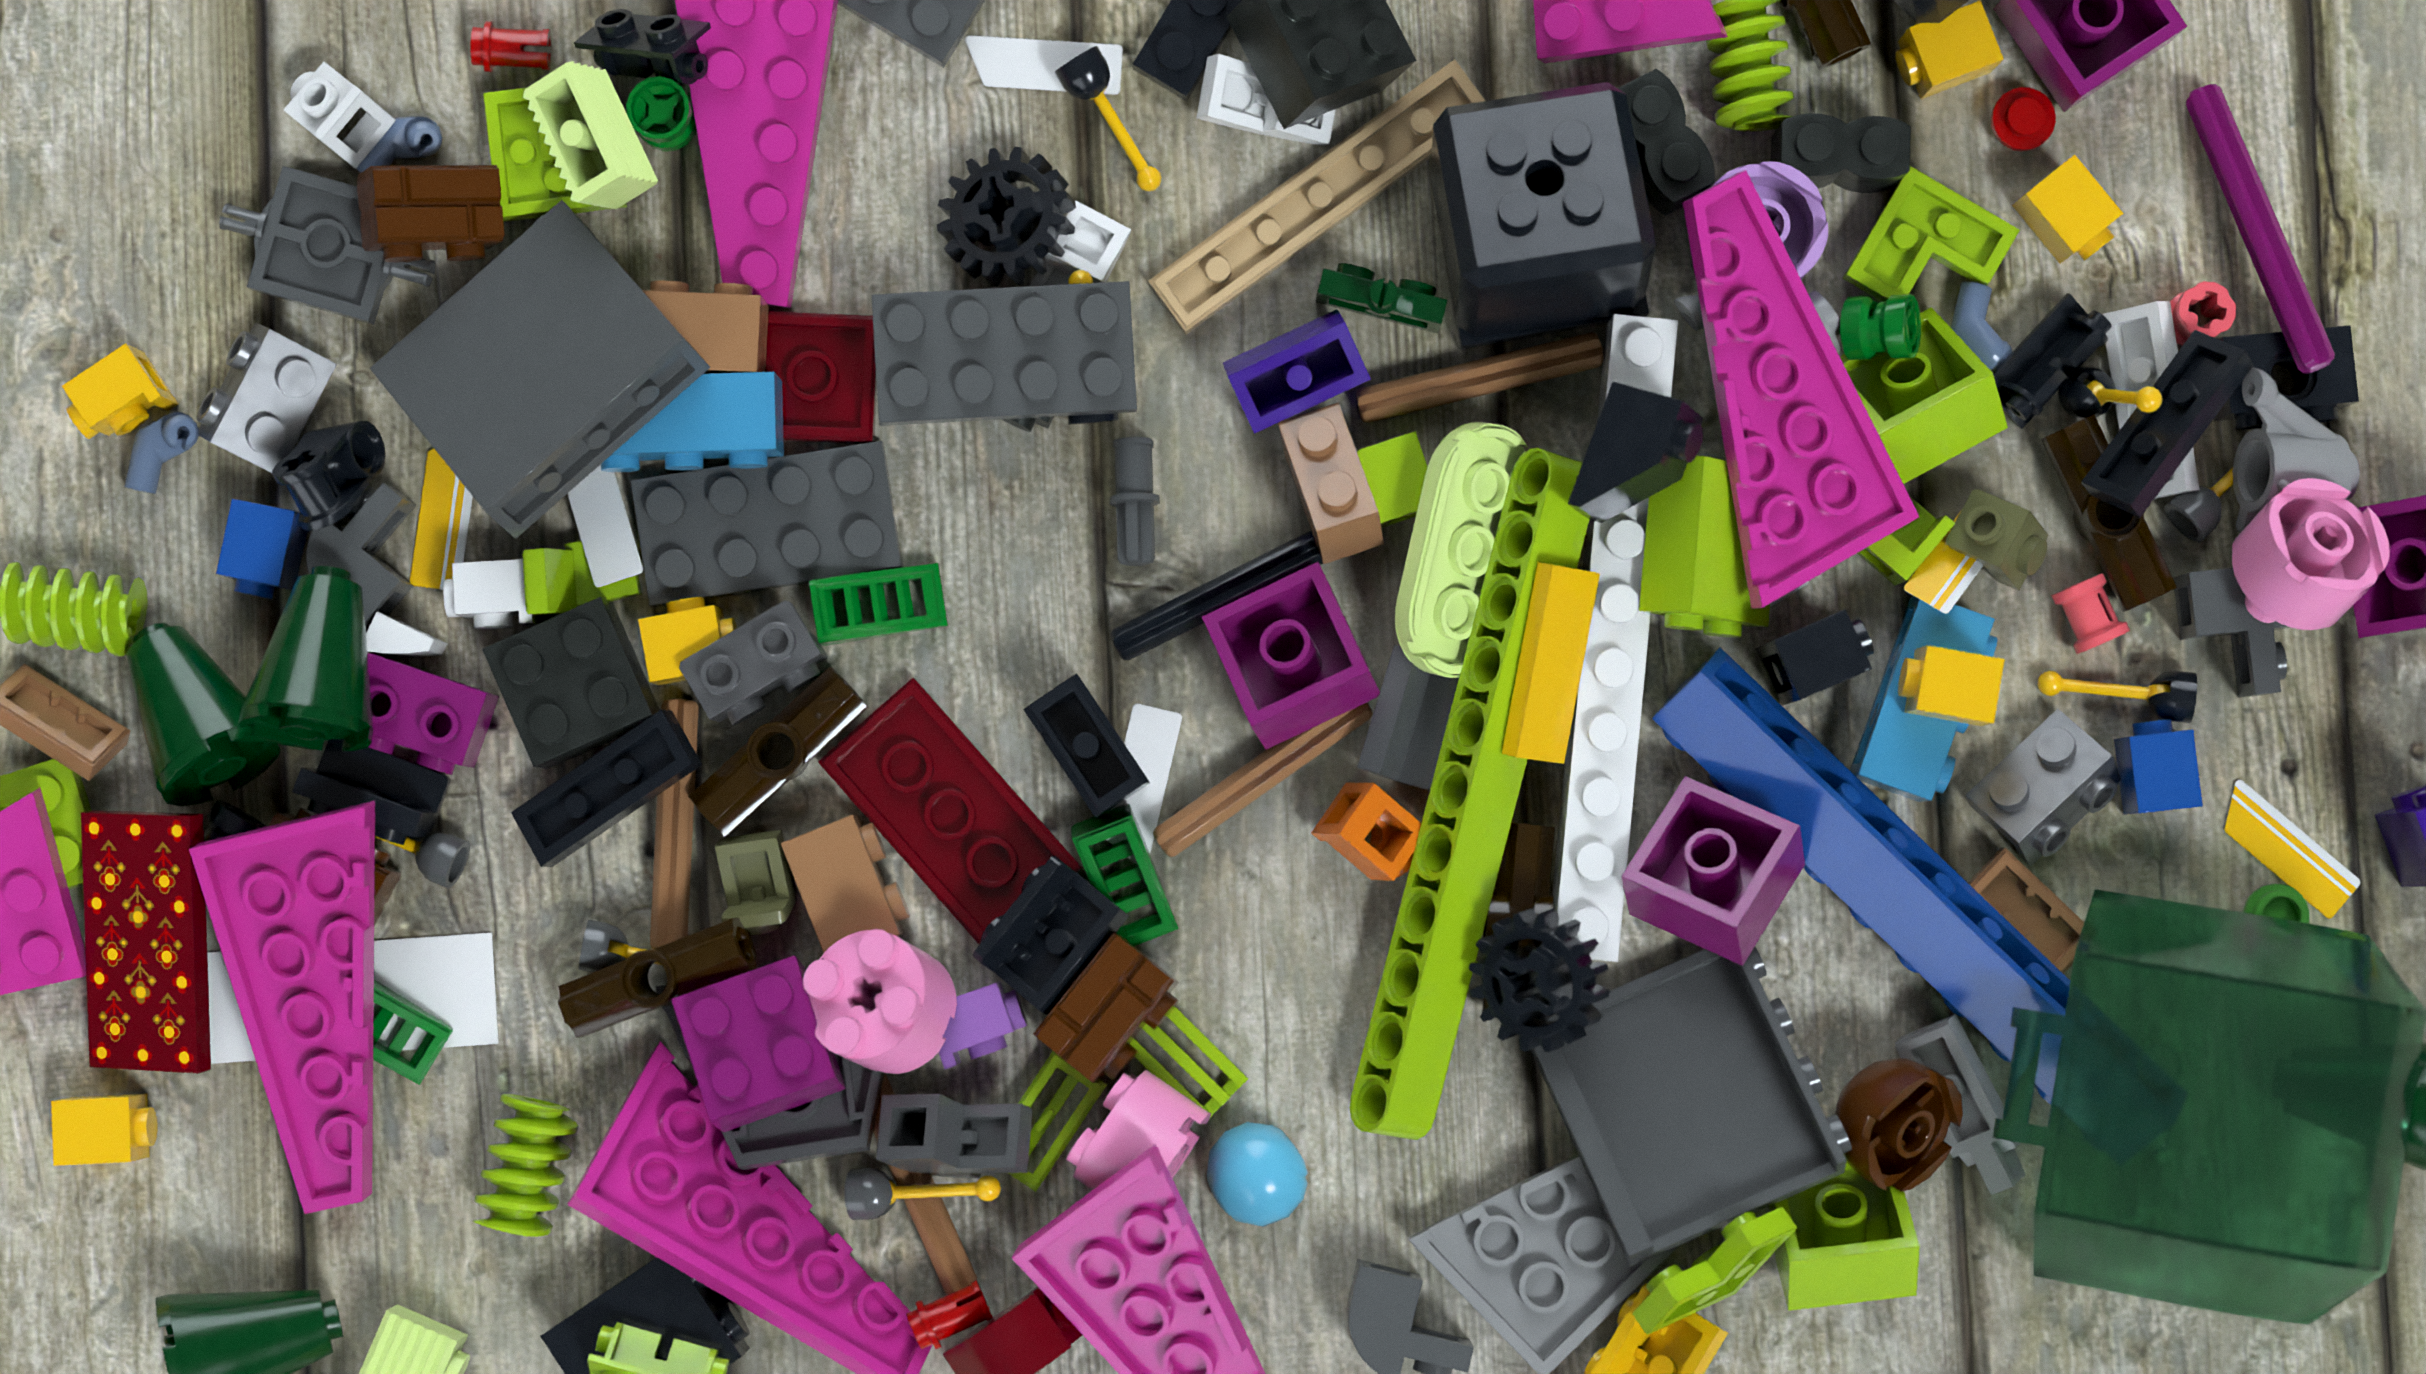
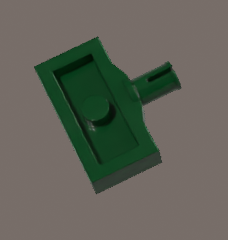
[1316,263,1448,334]

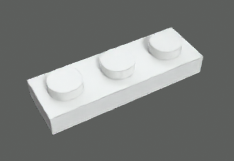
[2102,301,2200,499]

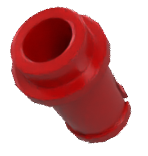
[470,21,551,73]
[906,1280,993,1350]

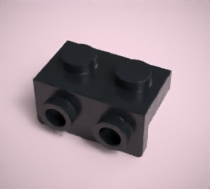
[292,739,451,845]
[973,856,1129,1015]

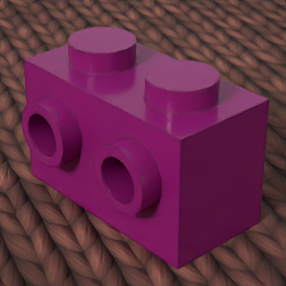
[367,652,499,775]

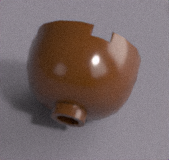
[1835,1058,1963,1192]

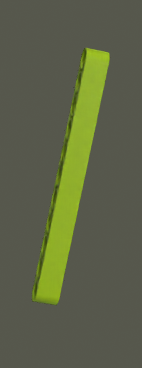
[1350,448,1589,1140]

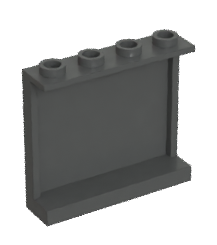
[370,200,710,539]
[1531,947,1852,1267]

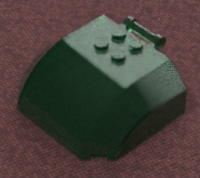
[1992,889,2426,1325]

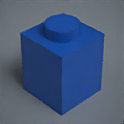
[216,499,307,599]
[2114,719,2203,815]

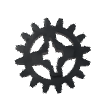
[937,146,1076,287]
[1469,908,1610,1053]

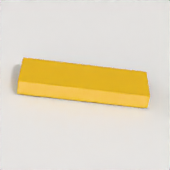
[1502,562,1600,764]

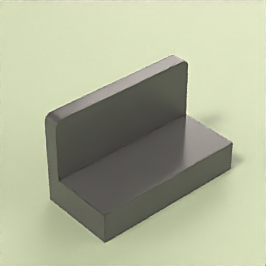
[1357,644,1459,791]

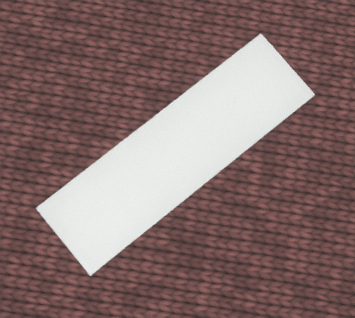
[118,933,499,1070]

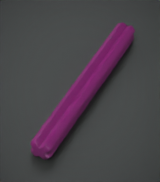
[2186,84,2335,374]

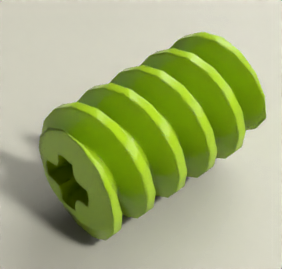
[1706,0,1794,132]
[0,562,148,657]
[472,1094,579,1237]

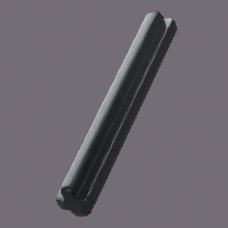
[1111,531,1323,660]

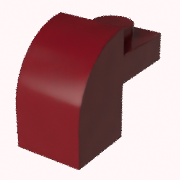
[943,1286,1082,1374]

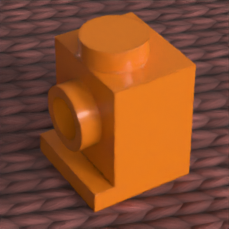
[1311,782,1421,881]

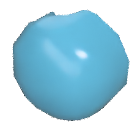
[1206,1122,1308,1227]

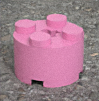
[2232,478,2390,630]
[803,929,957,1074]
[1067,1070,1211,1190]

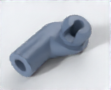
[356,116,442,173]
[1951,282,2012,373]
[124,412,199,494]

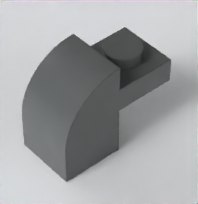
[307,483,416,632]
[2173,568,2290,698]
[876,1094,1032,1179]
[1347,1259,1474,1374]

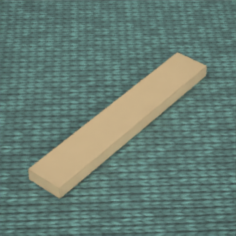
[1148,59,1485,335]

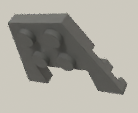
[656,985,885,1170]

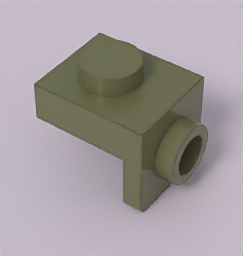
[1946,489,2049,591]
[715,830,797,935]

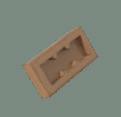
[0,663,131,781]
[1968,848,2099,974]

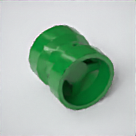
[626,76,697,152]
[1840,294,1921,360]

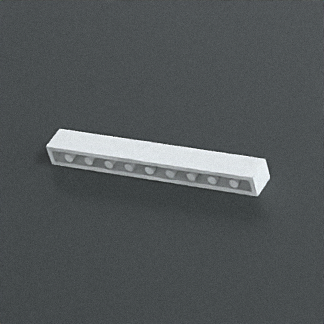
[1552,314,1678,962]

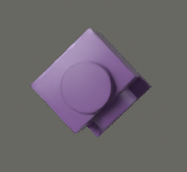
[939,981,1028,1070]

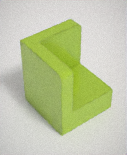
[1357,431,1427,528]
[1857,497,1955,586]

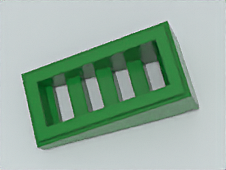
[809,563,948,646]
[1071,804,1179,946]
[373,980,453,1085]

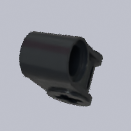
[272,421,386,531]

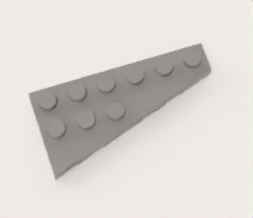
[1407,1154,1680,1374]

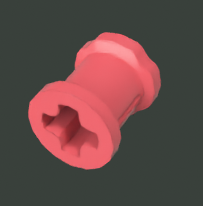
[2170,281,2236,346]
[2051,573,2130,654]

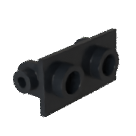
[574,9,711,84]
[1993,293,2112,429]

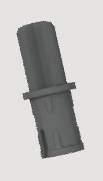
[1110,437,1160,566]

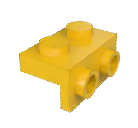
[1584,1283,1728,1374]

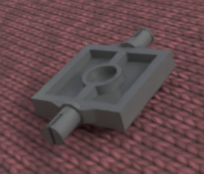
[219,166,436,325]

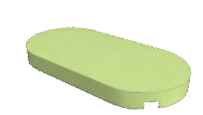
[1395,422,1528,678]

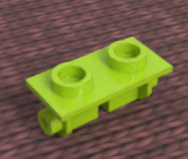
[588,1322,729,1374]

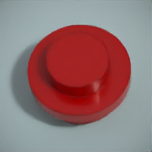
[1991,87,2056,151]

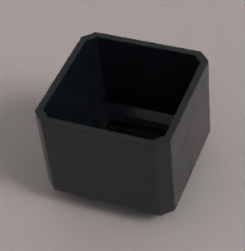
[1430,82,1656,338]

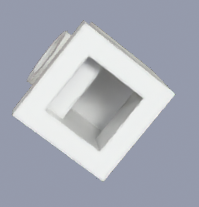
[284,61,396,169]
[443,559,544,629]

